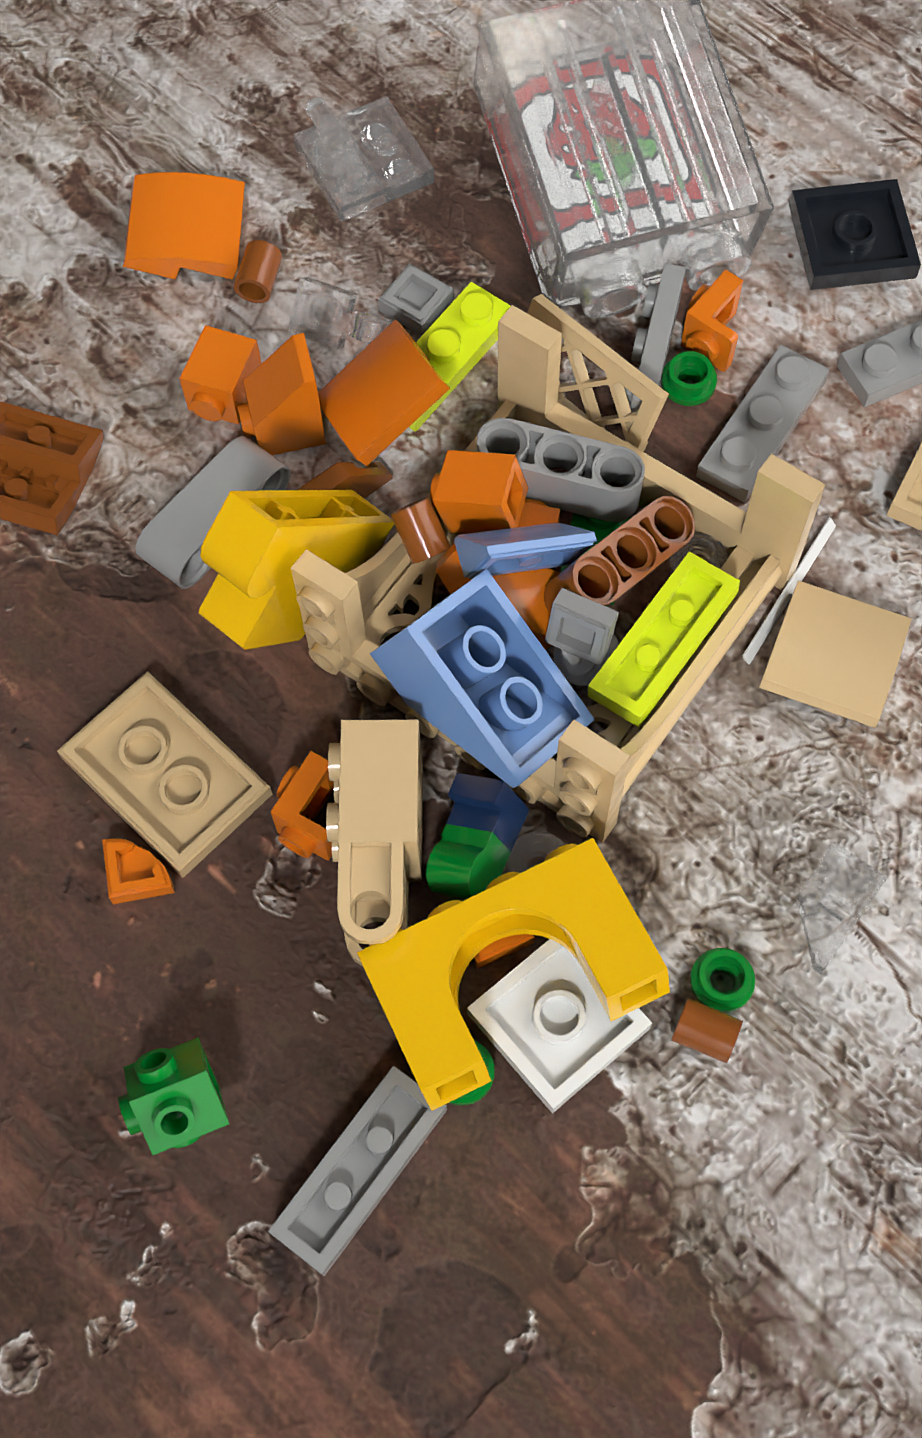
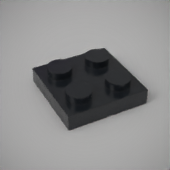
[789,179,921,290]

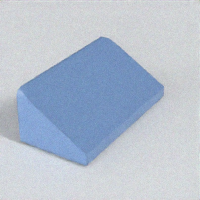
[454,523,597,579]

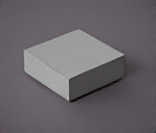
[378,263,454,336]
[545,588,619,665]

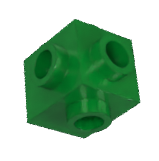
[118,1037,229,1155]

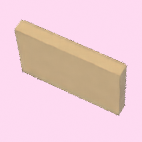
[57,671,273,878]

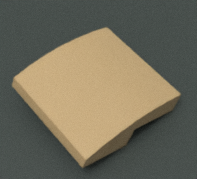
[759,581,912,728]

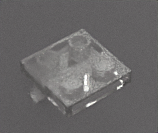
[294,96,434,222]

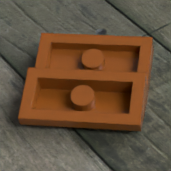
[0,402,104,536]

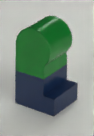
[426,773,529,900]

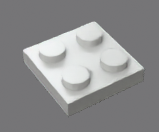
[467,939,652,1114]

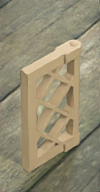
[527,294,669,452]

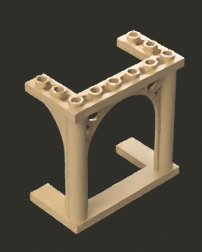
[291,305,826,843]

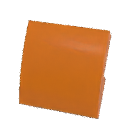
[123,172,245,280]
[318,319,450,466]

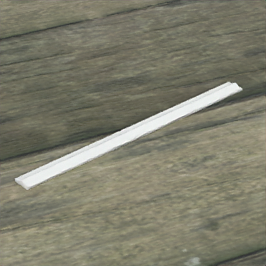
[742,517,836,664]

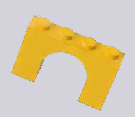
[357,838,670,1111]

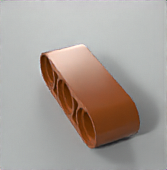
[544,496,695,614]

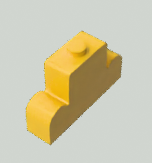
[198,490,394,650]

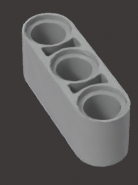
[476,418,645,522]
[135,436,291,589]

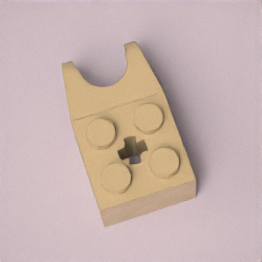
[326,720,423,966]

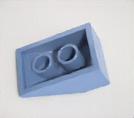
[370,569,595,788]

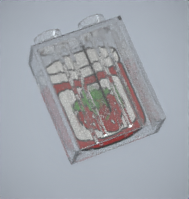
[473,0,774,318]

